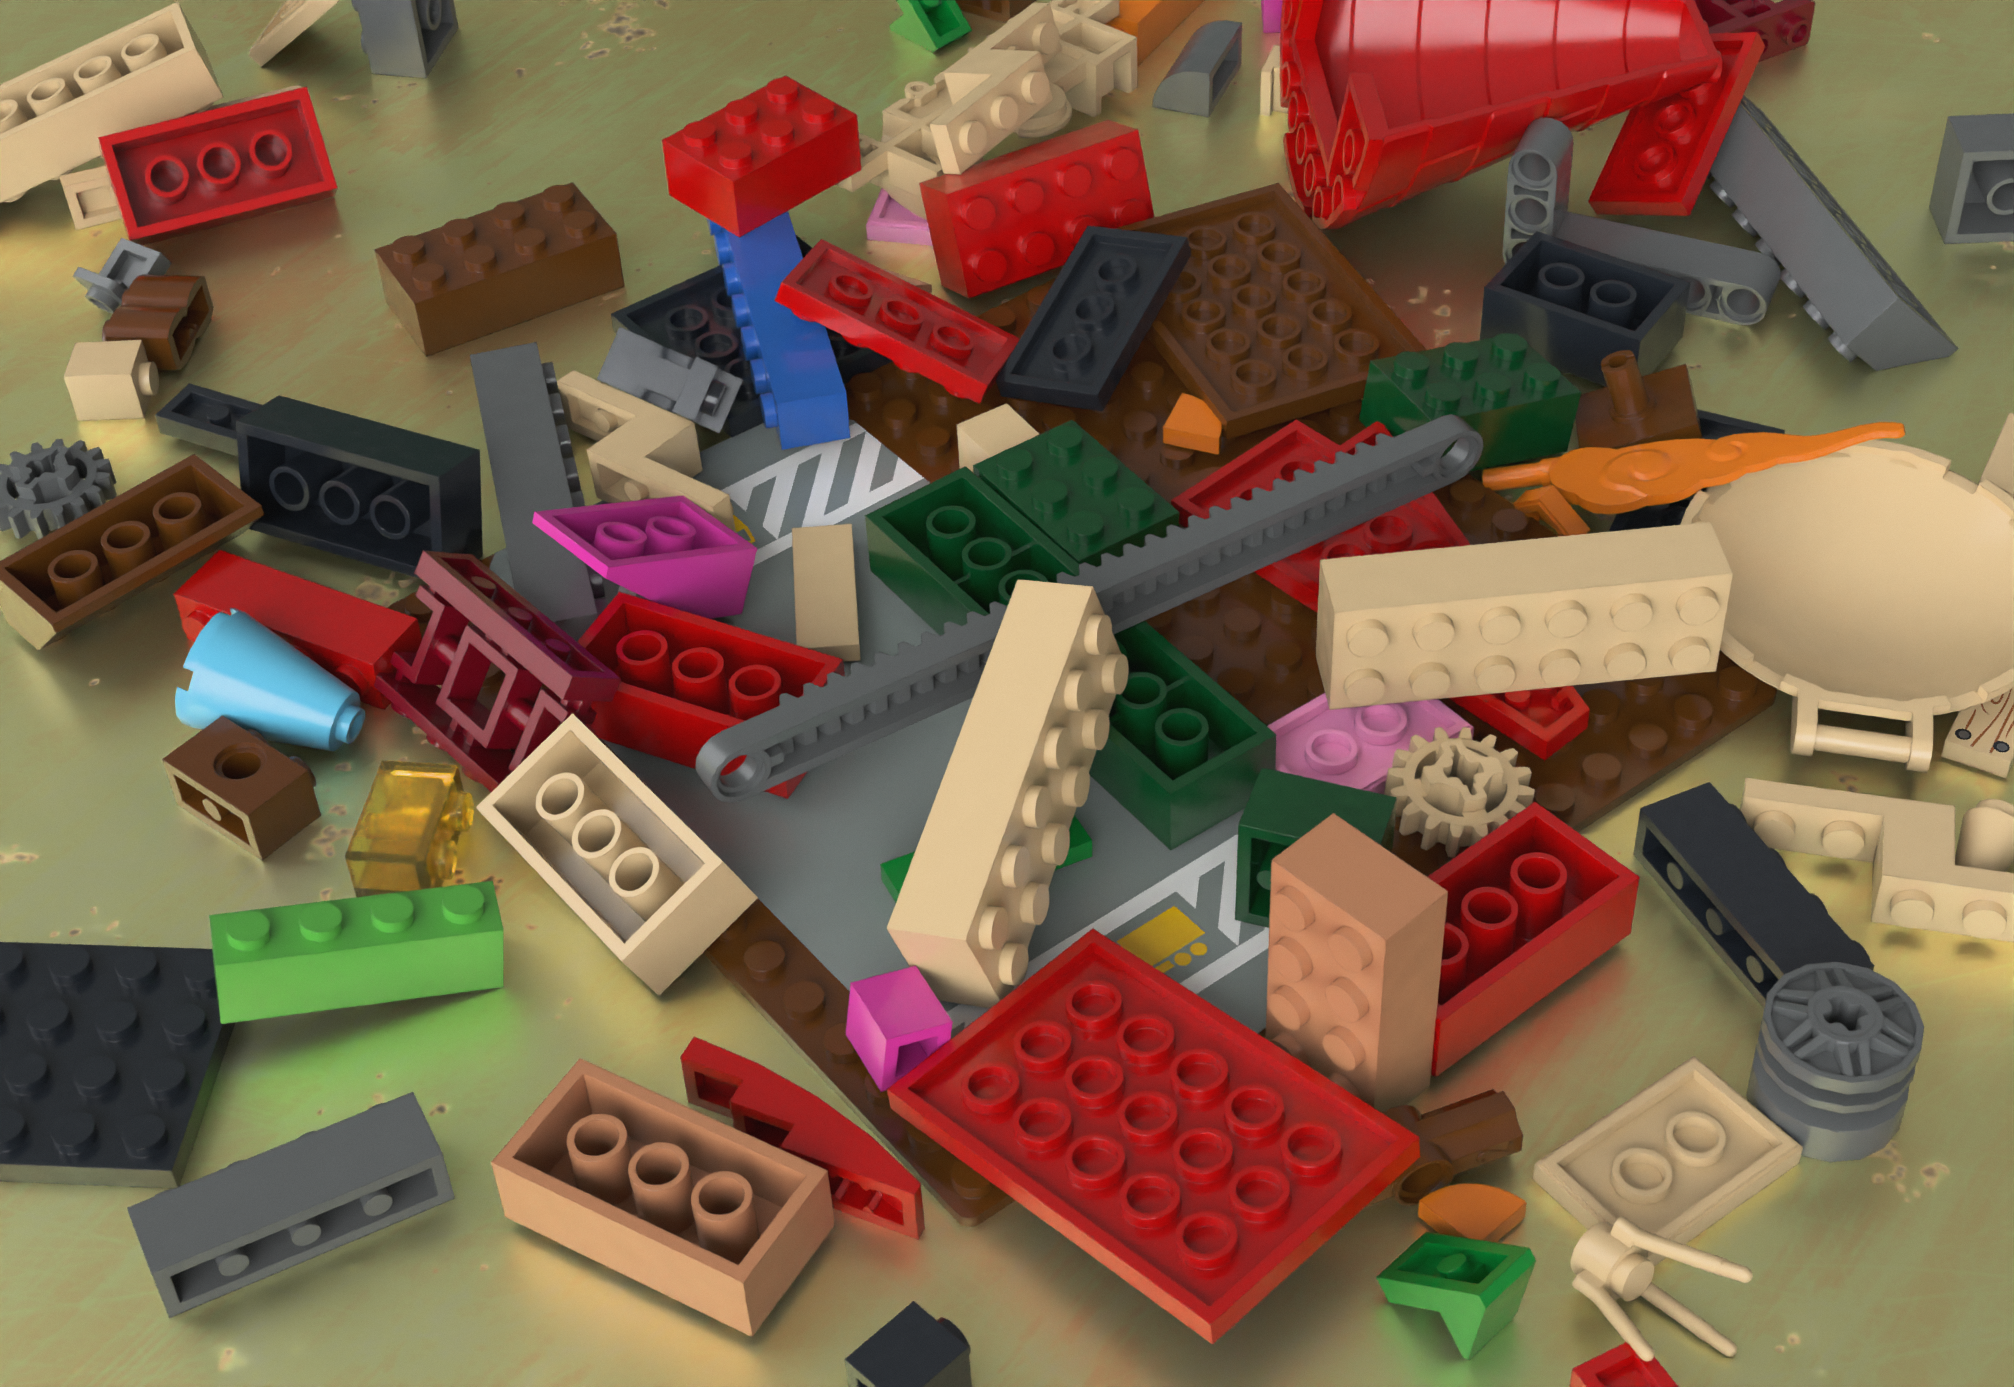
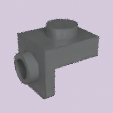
[73,238,172,314]

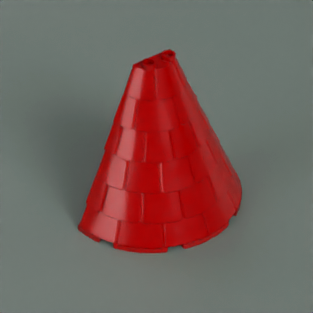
[1280,0,1722,230]

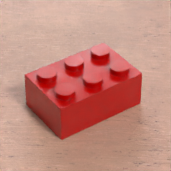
[662,75,861,238]

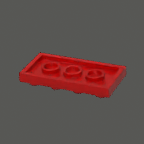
[1588,32,1765,216]
[775,239,1020,404]

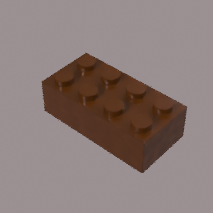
[374,182,625,357]

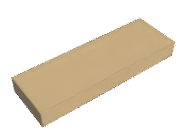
[792,524,861,662]

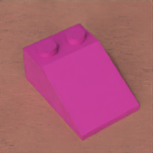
[532,495,757,620]

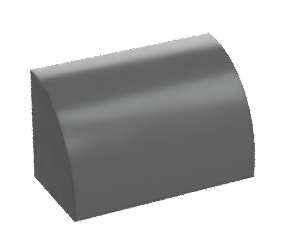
[1152,20,1242,117]

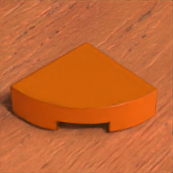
[1163,393,1222,455]
[1513,485,1591,536]
[1418,1183,1527,1242]

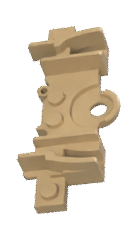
[836,0,1138,220]

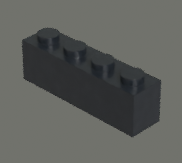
[1633,782,1874,1008]

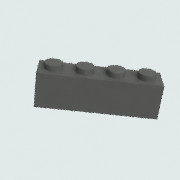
[127,1092,455,1318]

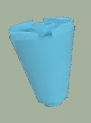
[175,608,365,751]

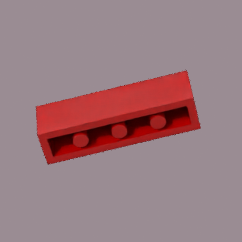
[174,550,422,710]

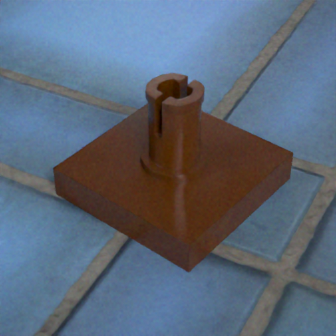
[1575,350,1703,449]

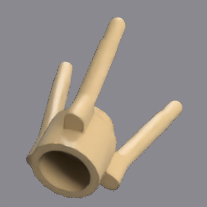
[1570,1217,1753,1361]

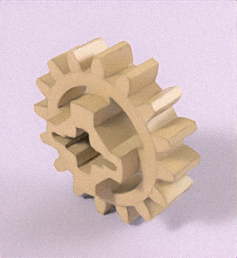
[1384,727,1535,858]

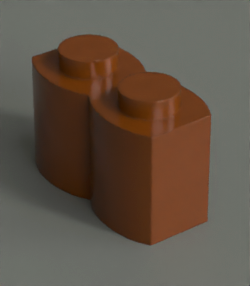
[102,274,214,370]

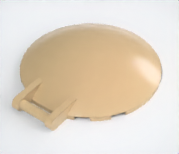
[1680,439,2014,773]

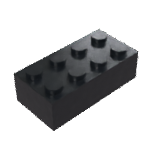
[236,395,483,579]

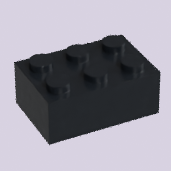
[1480,231,1691,387]

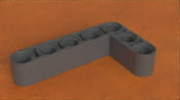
[1502,118,1781,325]

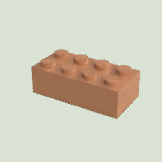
[1266,813,1448,1113]
[491,1058,835,1337]

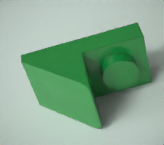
[889,0,972,52]
[1376,1232,1536,1360]

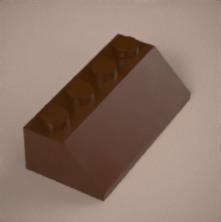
[0,454,264,651]

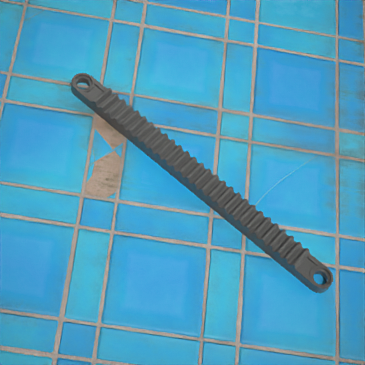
[695,414,1483,803]

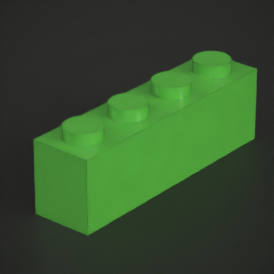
[209,881,504,1024]

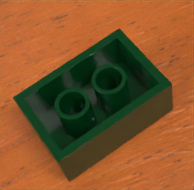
[1359,333,1582,472]
[973,420,1179,567]

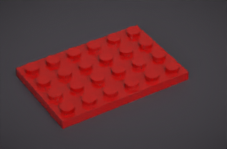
[887,928,1420,1345]

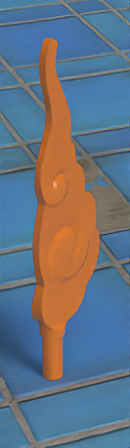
[1482,422,1906,514]

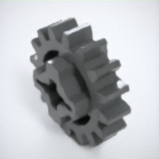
[0,439,117,540]

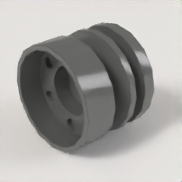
[1746,962,1924,1162]

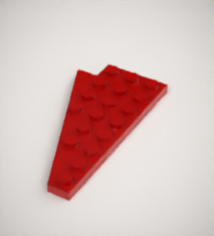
[1171,419,1590,761]

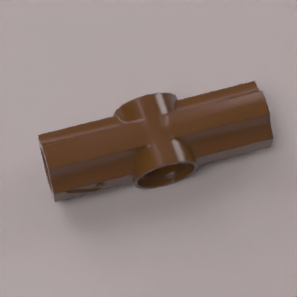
[1364,1089,1523,1208]

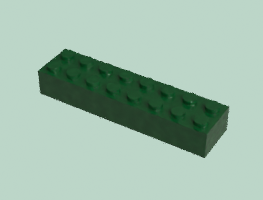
[865,466,1276,850]

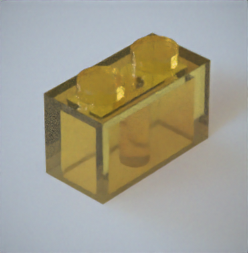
[345,760,474,897]

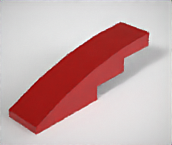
[680,1037,925,1240]

